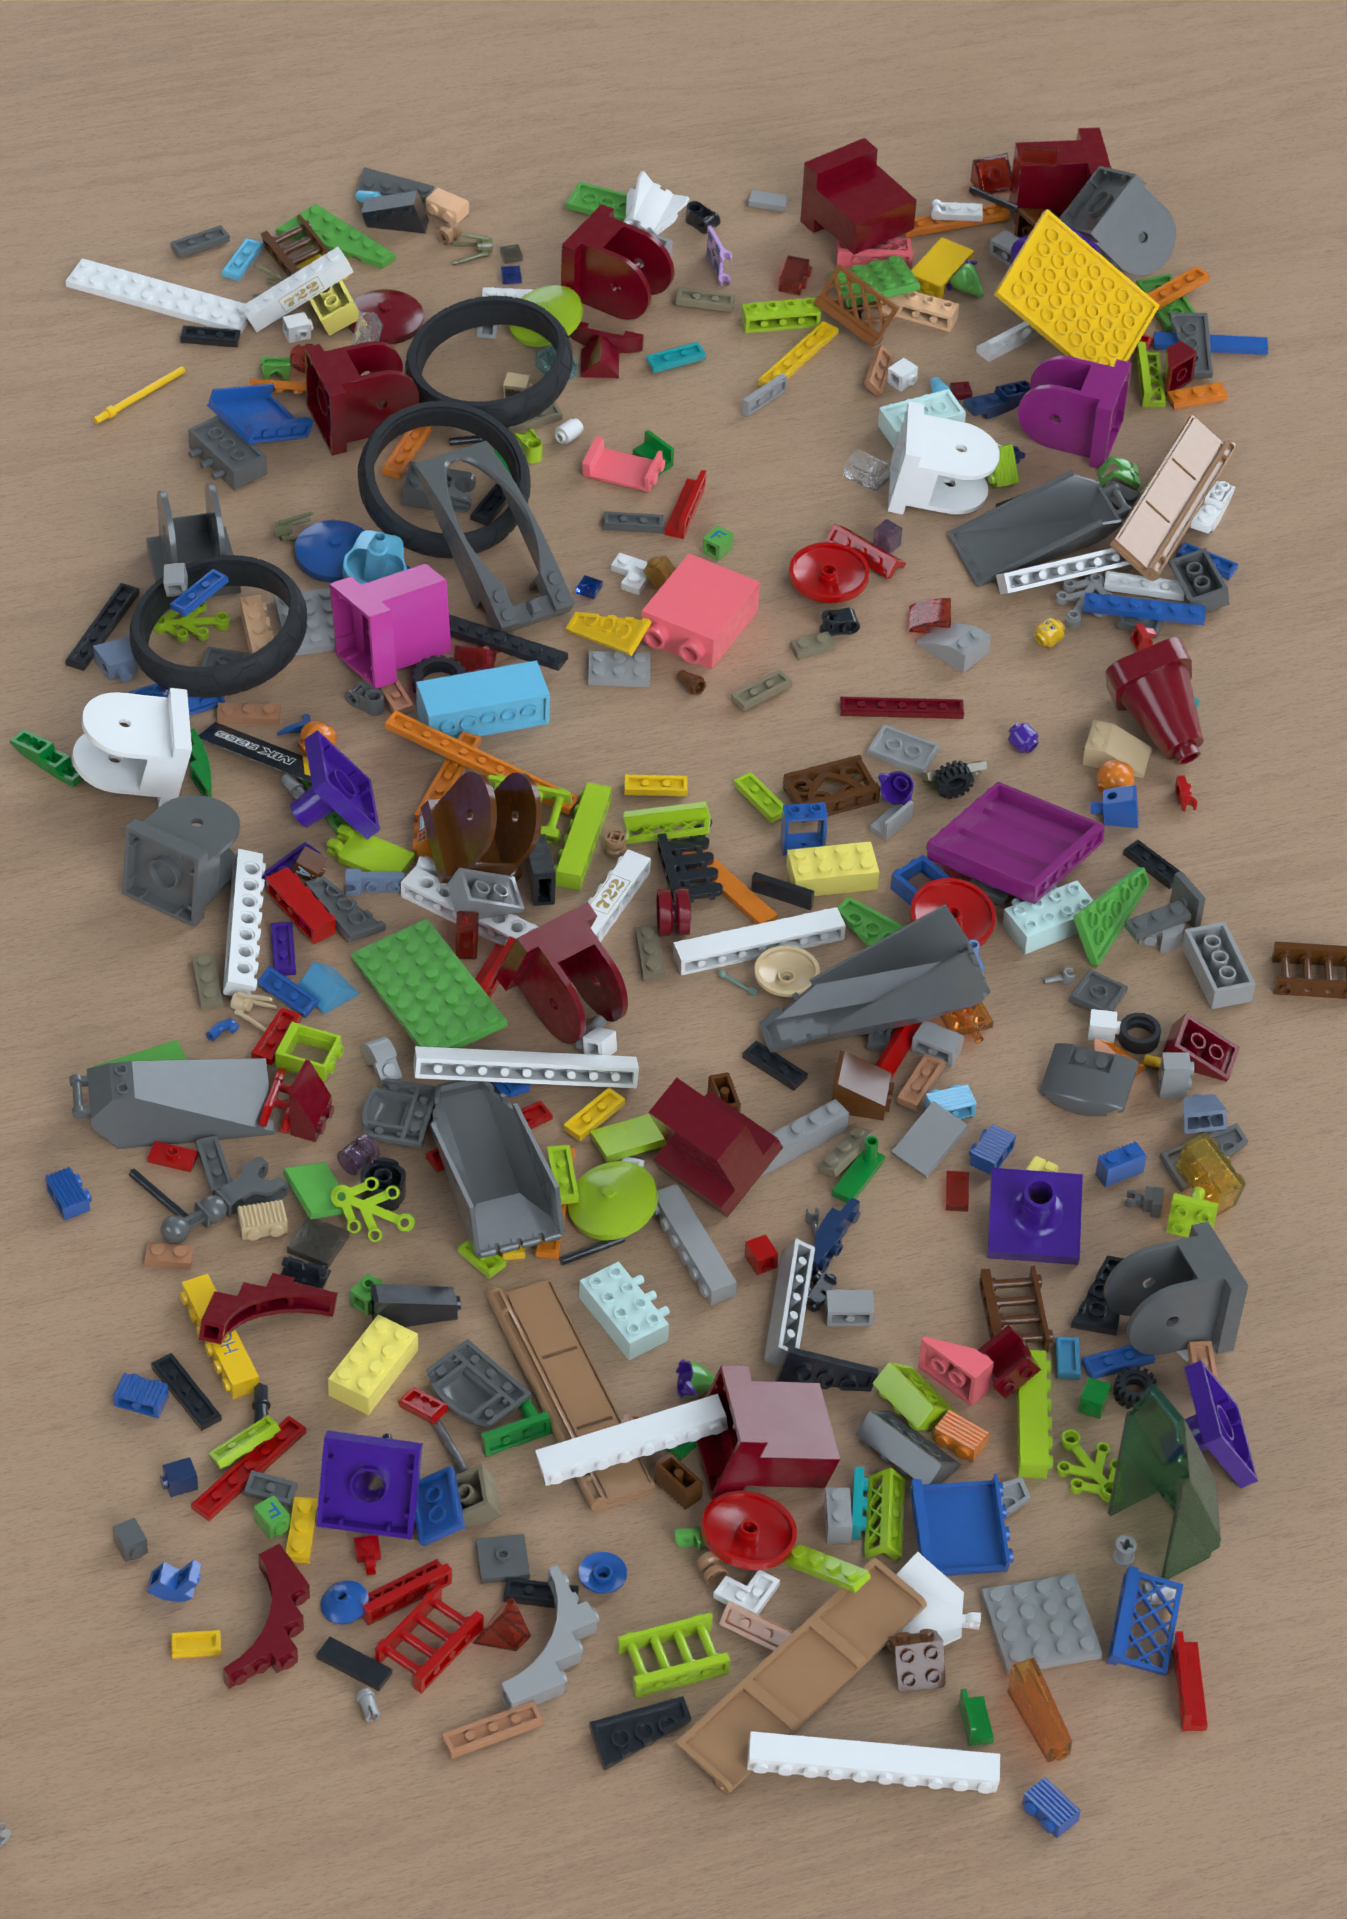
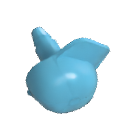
[342,530,407,585]

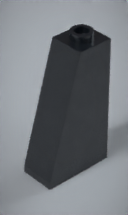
[525,834,556,906]
[371,1284,461,1327]

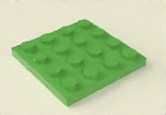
[829,256,921,308]

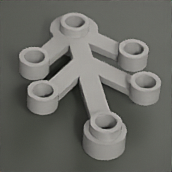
[1056,573,1113,629]

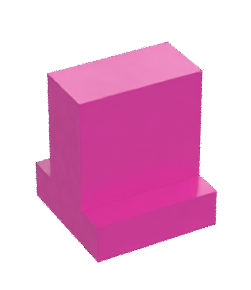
[330,564,451,689]

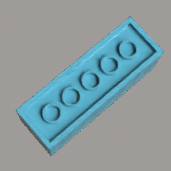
[416,661,550,739]

